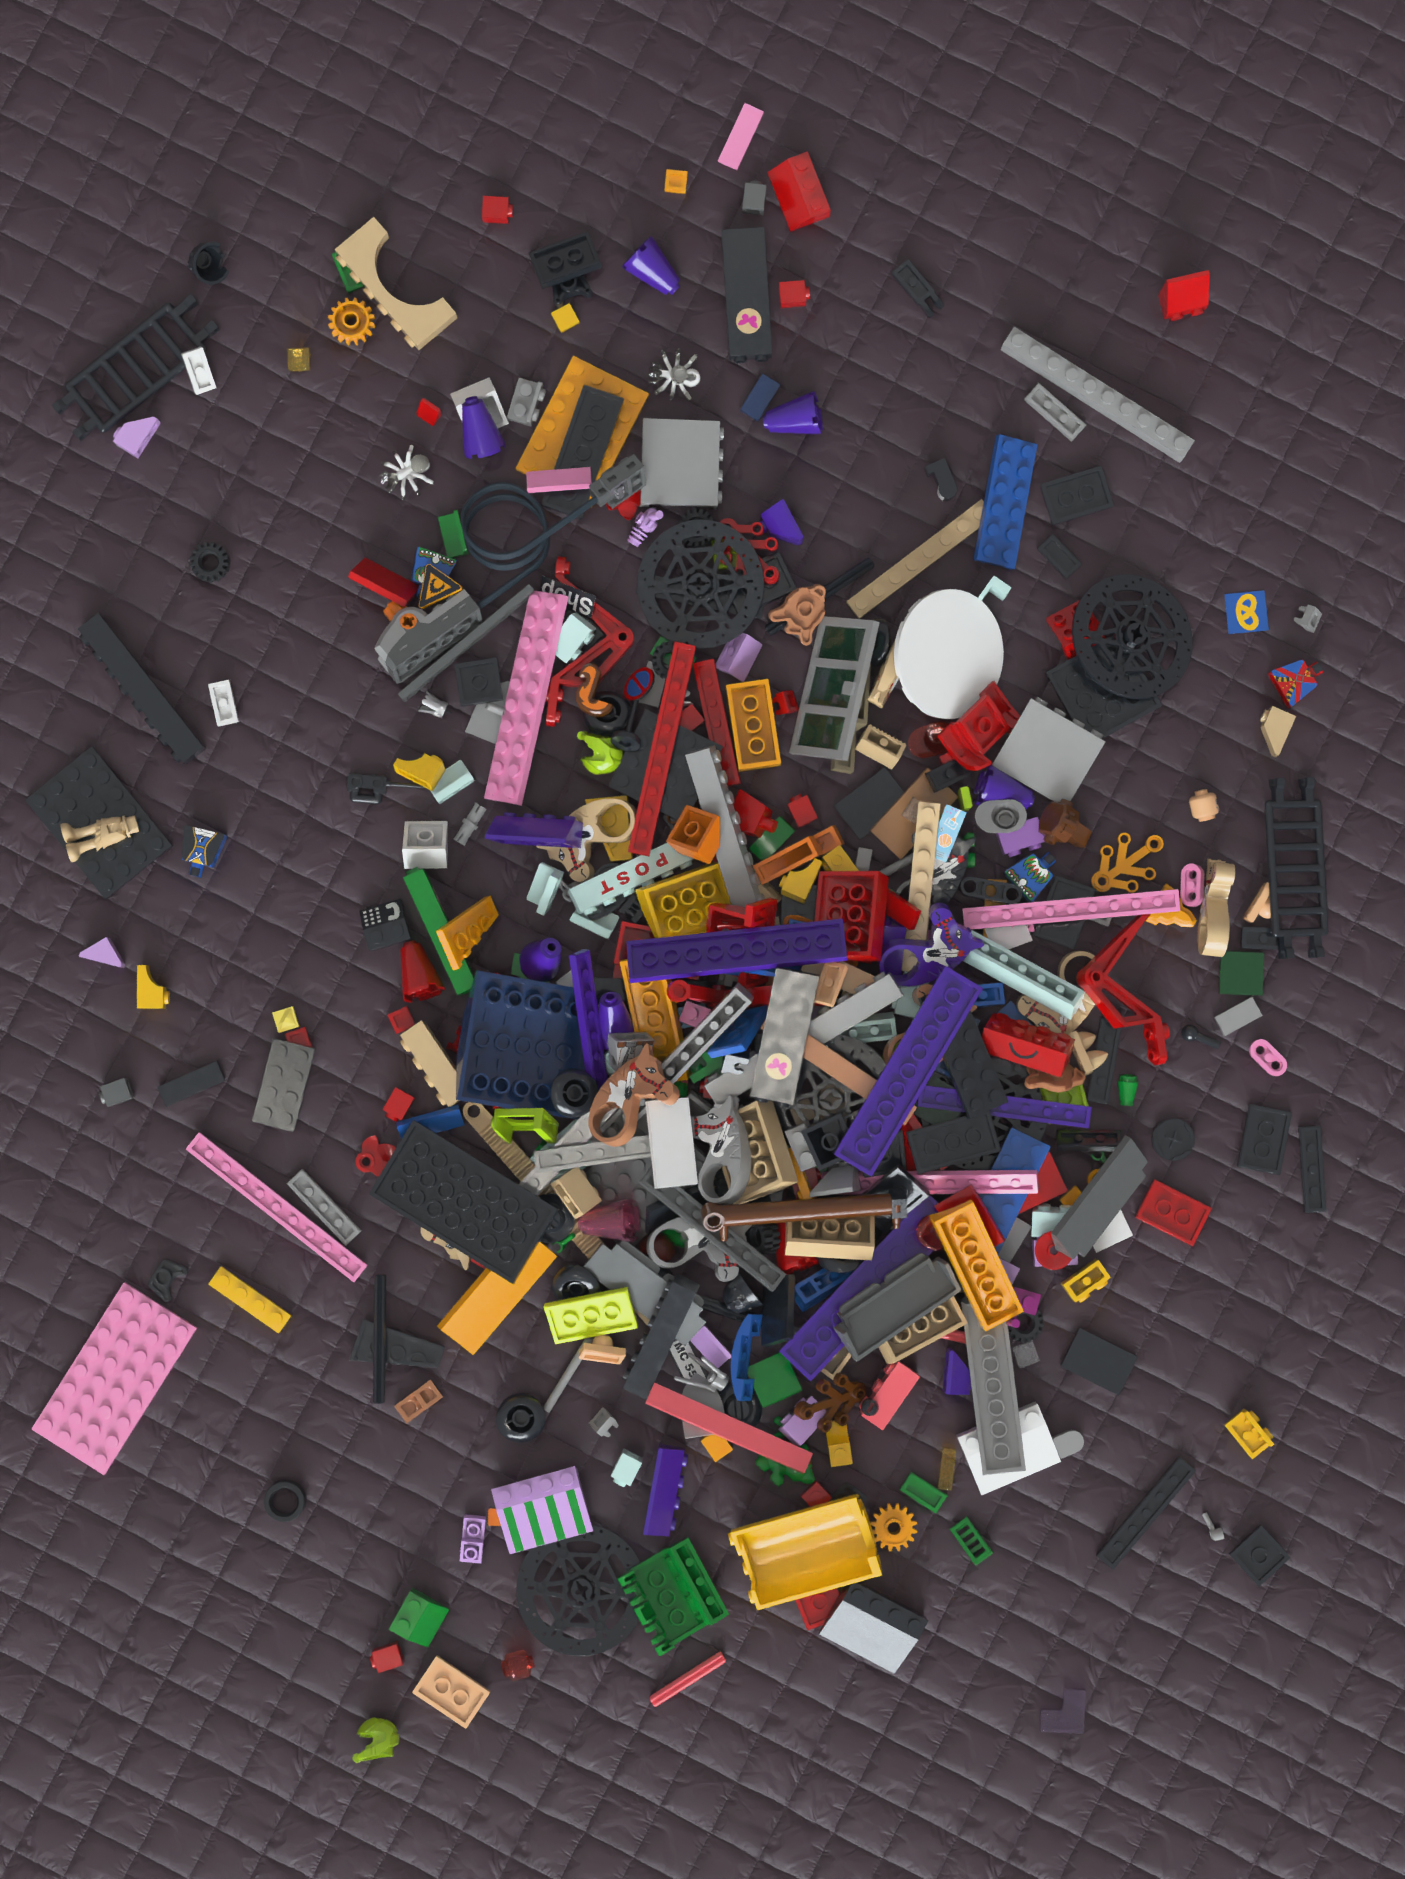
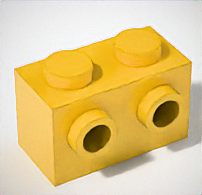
[1061,1259,1111,1303]

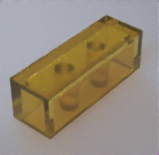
[937,1447,956,1491]

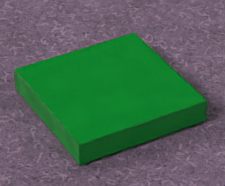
[748,1353,802,1408]

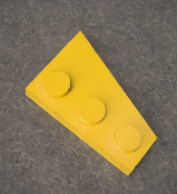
[585,795,633,862]

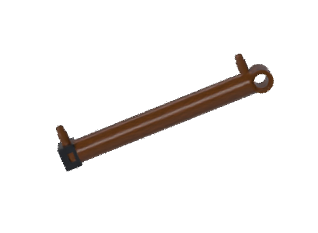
[701,1188,907,1242]

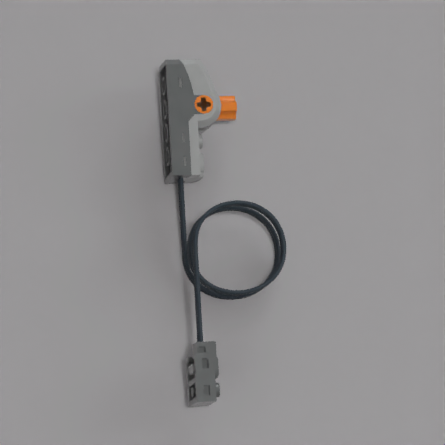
[374,454,646,684]

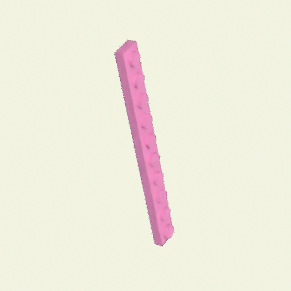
[963,889,1180,930]
[186,1132,368,1282]
[821,1170,1039,1195]

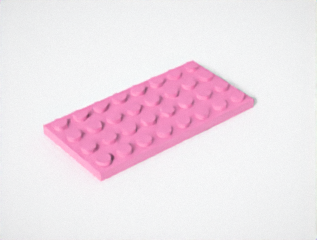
[32,1282,197,1475]

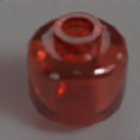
[501,1650,535,1681]

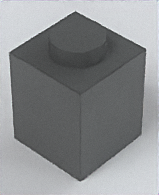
[742,181,766,216]
[99,1078,135,1107]

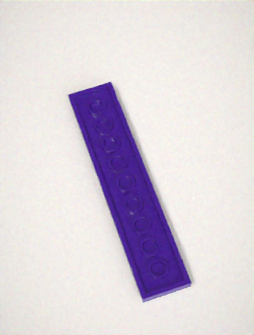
[626,919,847,983]
[834,966,983,1177]
[779,1195,941,1381]

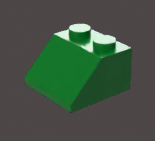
[389,1588,449,1647]

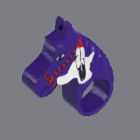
[877,902,984,987]

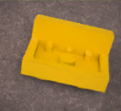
[821,845,859,871]
[1224,1409,1274,1459]

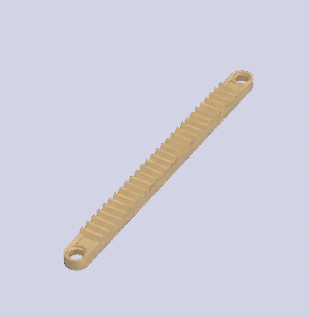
[463,1102,650,1325]

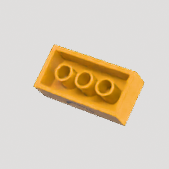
[726,679,781,772]

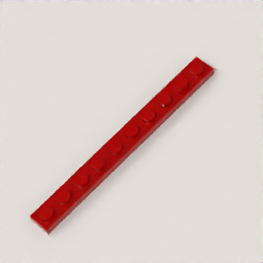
[628,642,696,857]

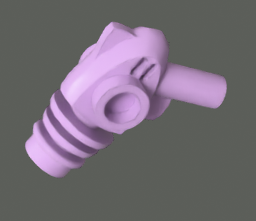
[627,507,663,547]

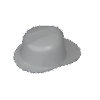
[975,799,1027,833]

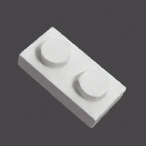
[181,347,216,395]
[208,680,239,727]

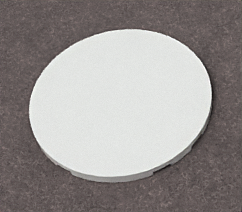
[894,589,1004,719]

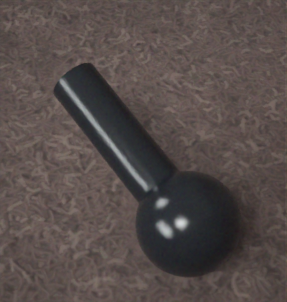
[1181,1024,1221,1050]

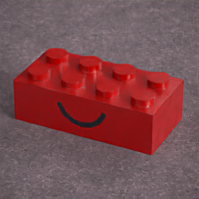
[982,1013,1075,1077]

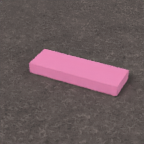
[718,103,764,170]
[526,467,592,493]

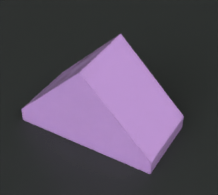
[79,937,125,968]

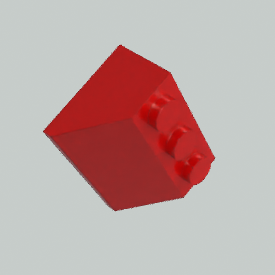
[768,151,831,232]

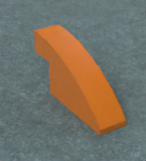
[753,825,845,885]

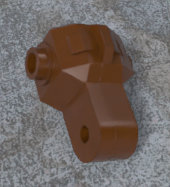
[1039,799,1092,848]

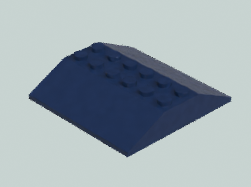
[456,971,599,1120]

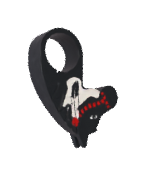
[896,831,977,904]

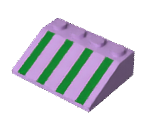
[491,1466,593,1554]

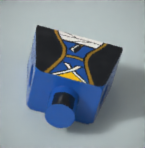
[182,825,227,878]

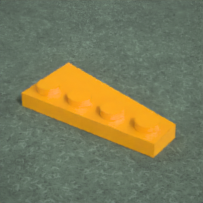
[436,895,499,970]

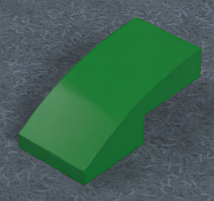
[749,816,796,861]

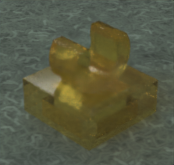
[287,347,310,371]

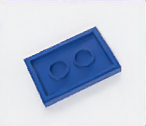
[708,1005,768,1058]

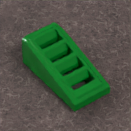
[950,1517,993,1565]

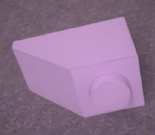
[113,417,161,458]

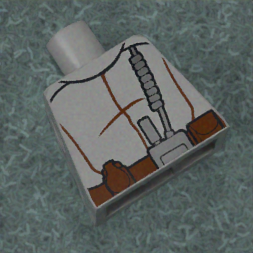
[608,1032,654,1071]

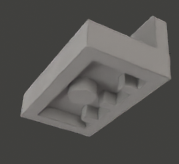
[507,378,546,427]

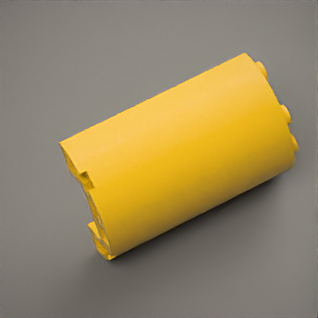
[728,1494,882,1610]

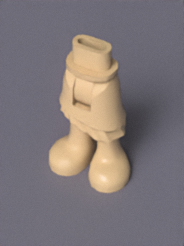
[60,815,139,862]

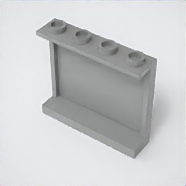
[640,418,724,510]
[992,697,1106,802]

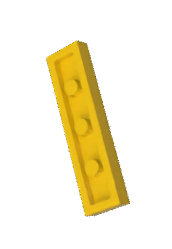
[209,1266,292,1333]

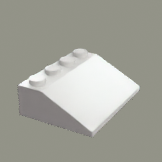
[956,1402,1061,1495]

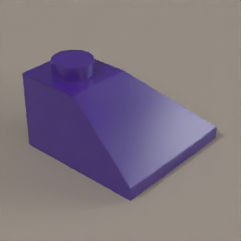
[759,499,804,546]
[942,1347,972,1395]

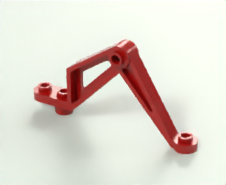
[545,556,635,727]
[1076,914,1170,1065]
[667,980,824,1009]

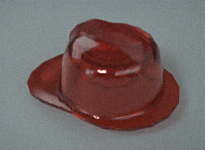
[908,721,949,758]

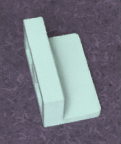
[978,576,1011,601]
[430,760,475,804]
[527,862,564,916]
[570,906,619,940]

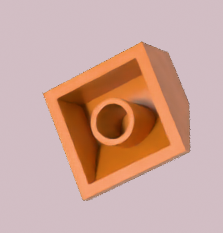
[666,805,720,864]

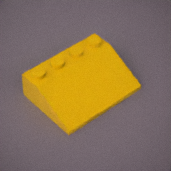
[635,862,731,938]

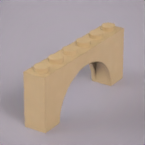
[335,217,457,350]

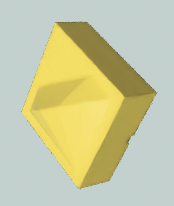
[272,1006,300,1033]

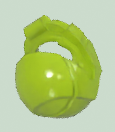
[577,731,623,775]
[352,1717,399,1763]

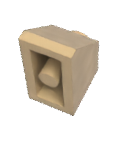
[1260,706,1296,757]

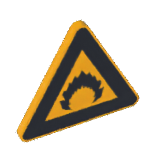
[419,564,462,609]

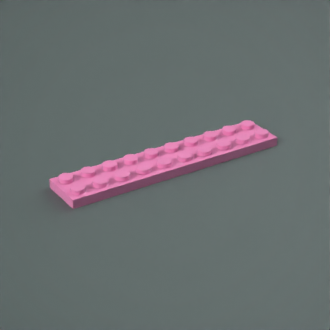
[484,591,568,806]

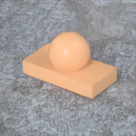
[1243,882,1271,923]
[579,1334,626,1365]

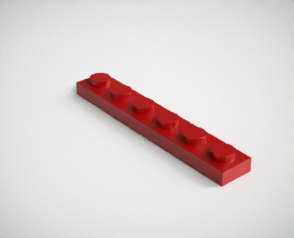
[693,659,741,787]

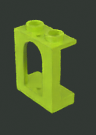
[491,1108,559,1144]

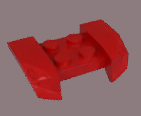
[937,681,1021,771]

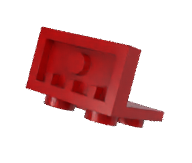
[1046,600,1105,660]

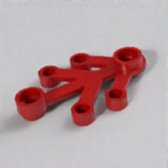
[720,518,780,584]

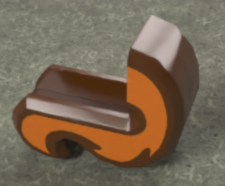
[575,663,613,717]

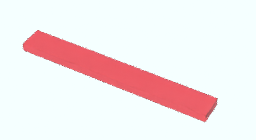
[645,1383,813,1474]

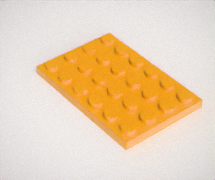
[515,356,649,508]

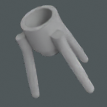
[674,1353,729,1393]

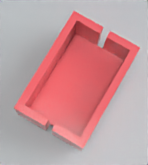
[859,1361,920,1430]

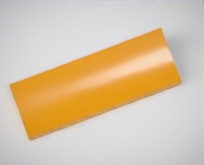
[620,959,691,1081]
[929,1200,1024,1331]
[437,1241,557,1355]

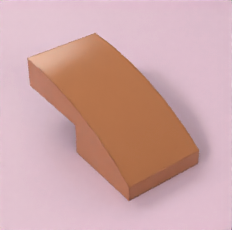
[394,1380,443,1424]

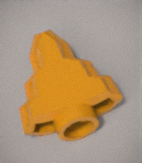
[1145,884,1197,927]

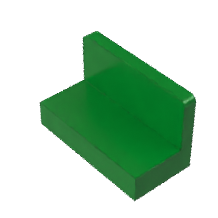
[438,510,469,558]

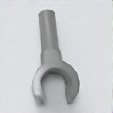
[1202,1512,1224,1541]

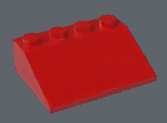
[814,871,889,961]

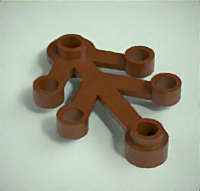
[794,1372,866,1433]

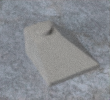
[810,1162,861,1197]

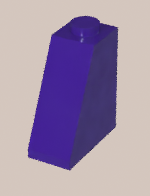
[879,914,906,975]

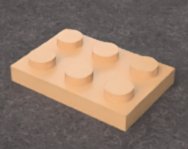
[412,1655,490,1729]

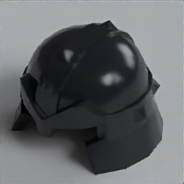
[187,241,230,285]
[723,1271,764,1313]

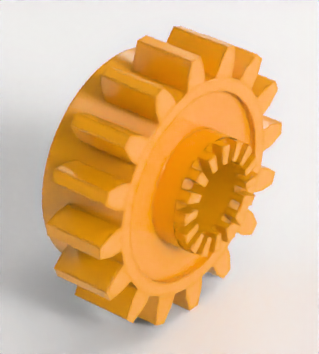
[328,298,375,346]
[870,1503,917,1551]

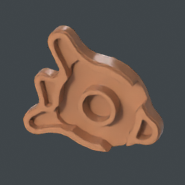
[768,584,826,646]
[1024,1060,1085,1092]

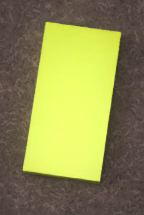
[544,1287,639,1344]

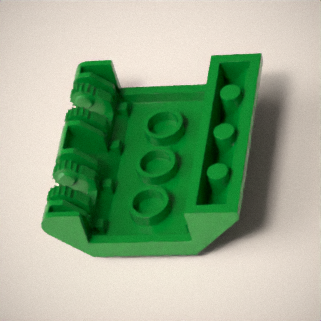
[617,1538,729,1656]

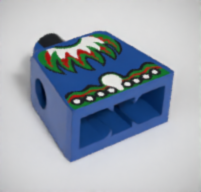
[411,547,457,598]
[1003,852,1056,903]

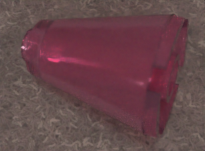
[578,1198,641,1242]

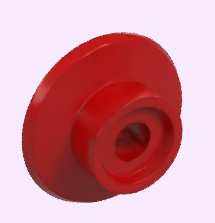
[1035,1231,1072,1270]

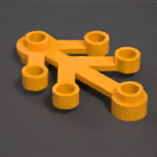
[1091,833,1164,893]

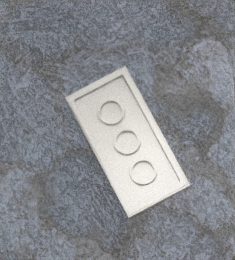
[645,1098,698,1189]

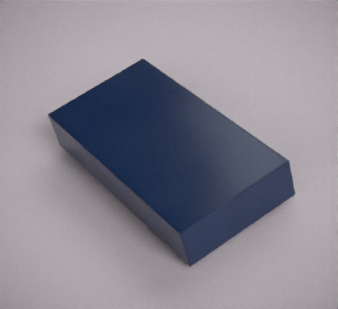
[740,373,781,422]

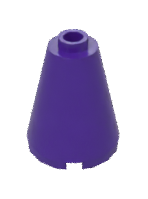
[622,236,680,295]
[763,391,823,434]
[462,396,506,459]
[973,765,1035,810]
[519,938,561,982]
[598,992,634,1051]

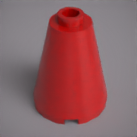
[400,940,445,1003]
[775,1222,818,1275]

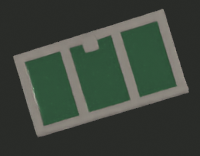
[789,616,879,761]

